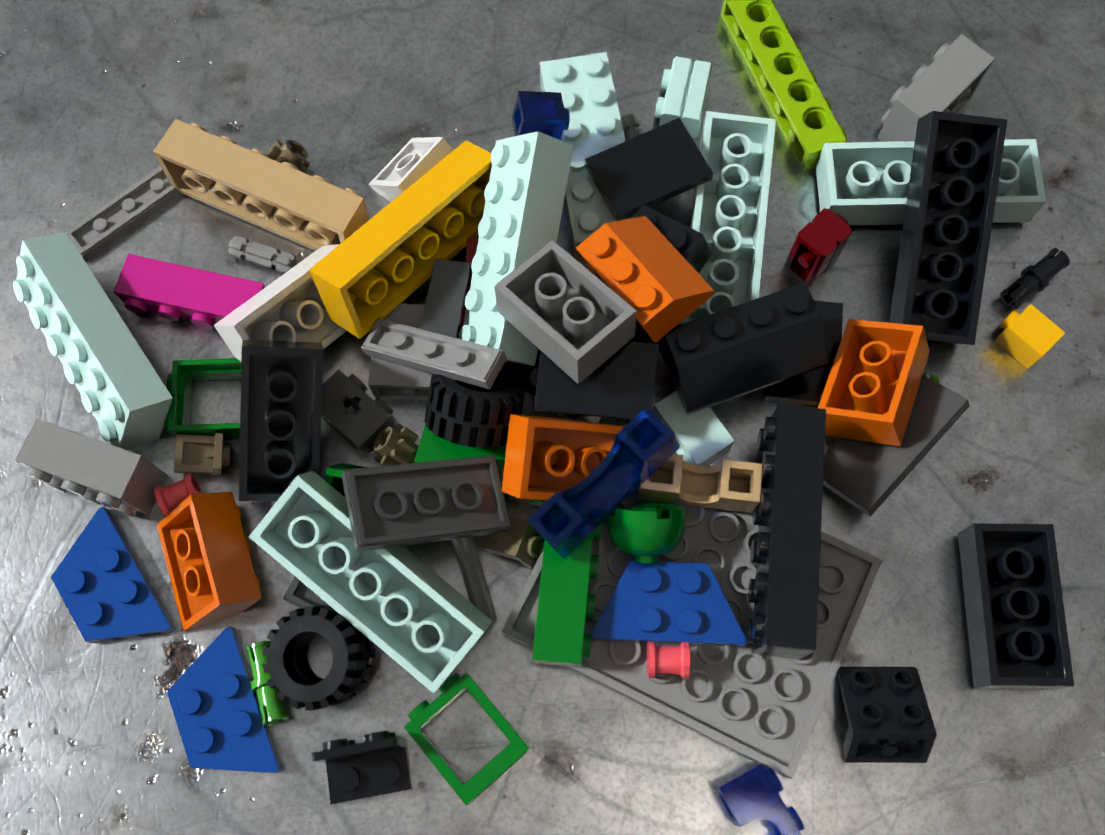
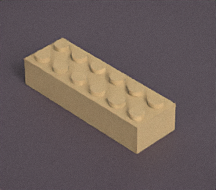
[153,119,370,251]

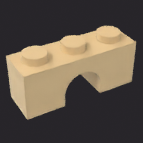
[637,450,762,513]

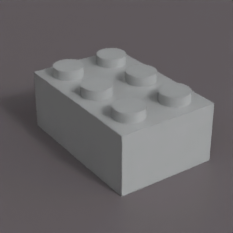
[877,34,995,142]
[494,240,636,384]
[15,419,168,517]

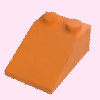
[502,414,635,504]

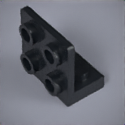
[837,667,937,763]
[311,731,413,804]

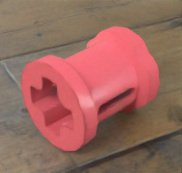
[154,472,203,516]
[647,642,690,679]

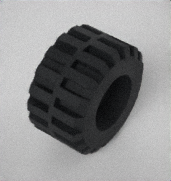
[425,372,526,448]
[263,605,375,710]

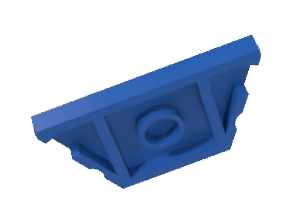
[51,507,176,643]
[591,560,746,646]
[167,626,283,773]

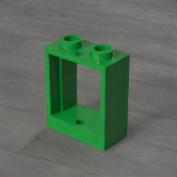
[164,358,241,440]
[404,672,531,805]

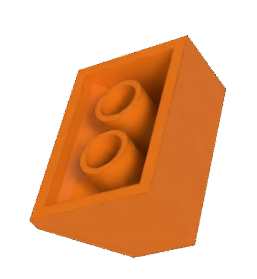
[576,216,716,343]
[157,492,262,631]

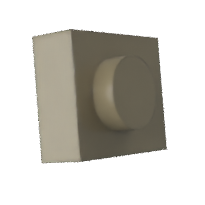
[174,433,230,475]
[480,516,545,568]

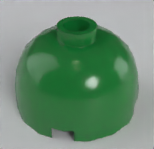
[607,502,686,563]

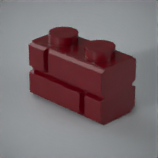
[785,208,852,287]

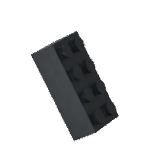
[239,340,324,501]
[958,523,1074,690]

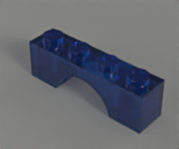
[527,407,679,559]

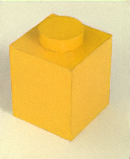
[994,304,1065,370]

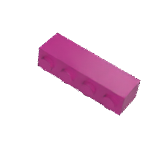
[113,254,265,329]

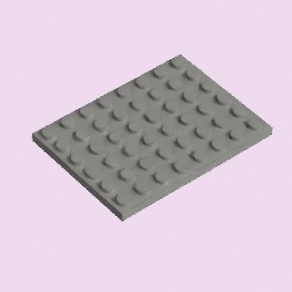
[501,444,882,779]

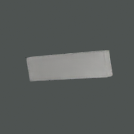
[65,165,184,262]
[361,318,507,389]

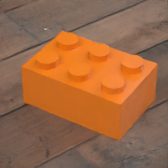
[818,319,930,447]

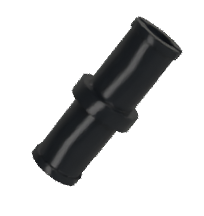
[1000,248,1070,309]

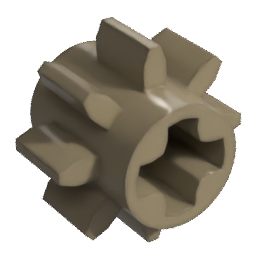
[267,139,310,173]
[373,424,419,466]

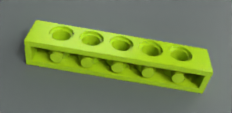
[720,0,847,172]

